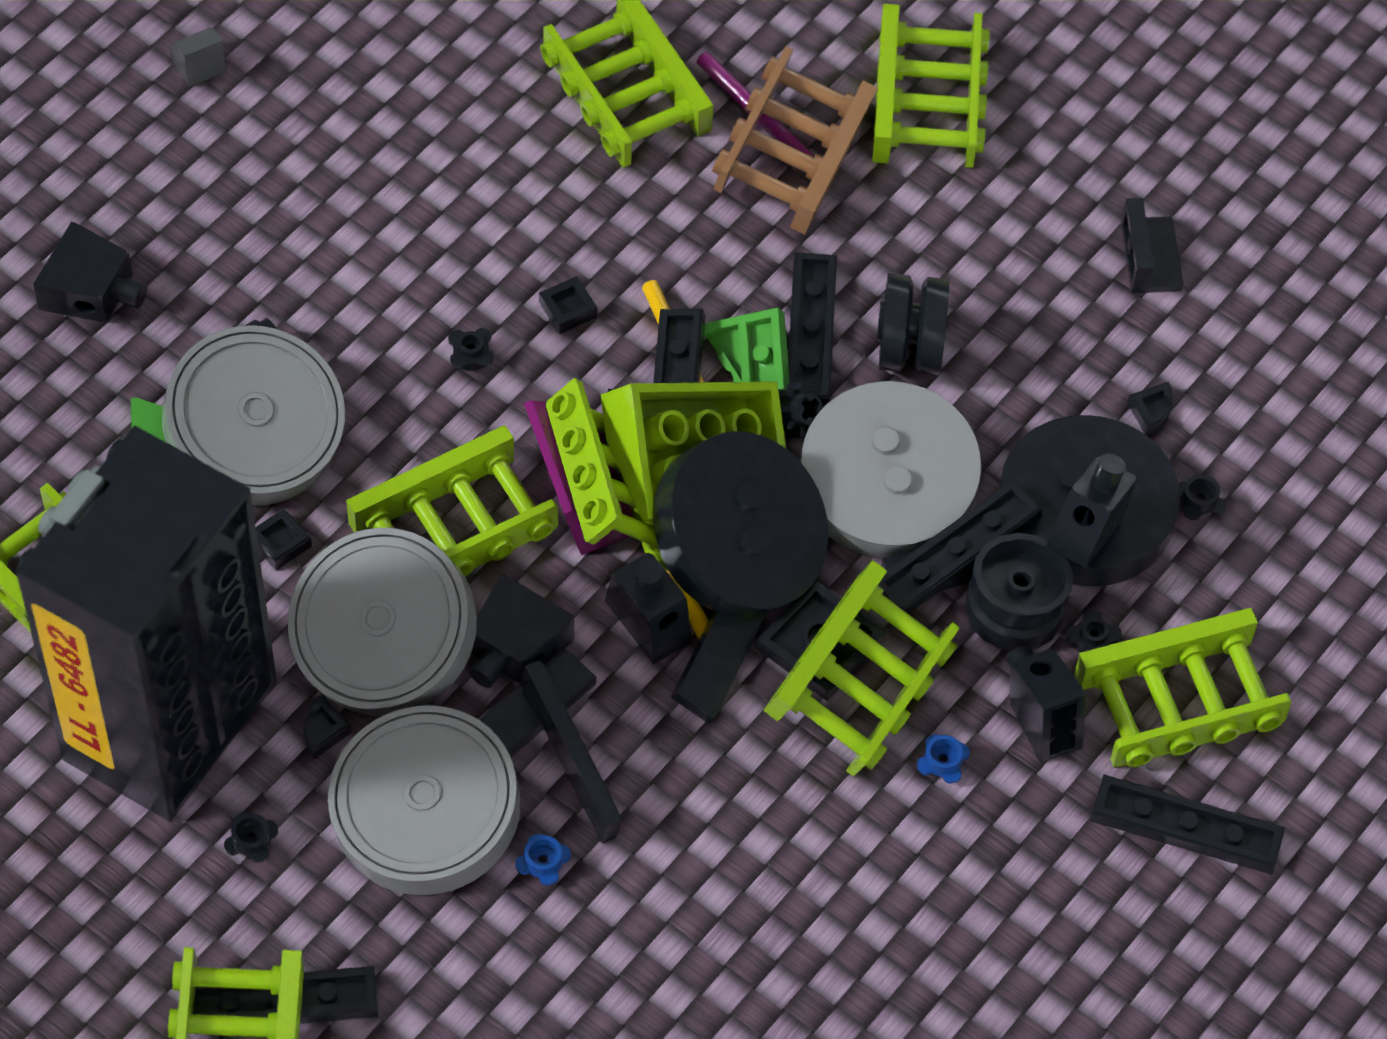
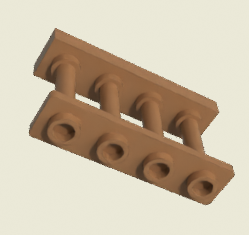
[712,46,878,235]

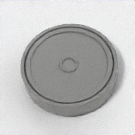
[162,325,345,506]
[801,381,981,559]
[288,528,477,716]
[328,706,521,895]

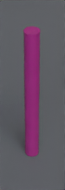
[697,51,815,157]

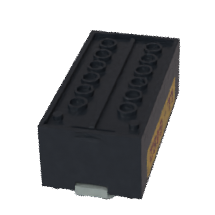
[16,425,277,822]

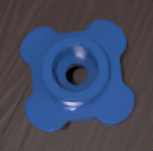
[917,734,970,784]
[515,834,571,886]

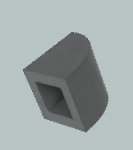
[170,27,227,87]

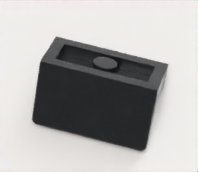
[1121,198,1184,293]

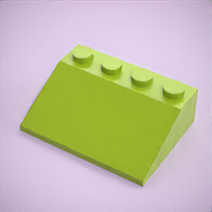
[600,382,786,521]

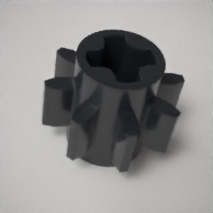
[778,382,823,438]

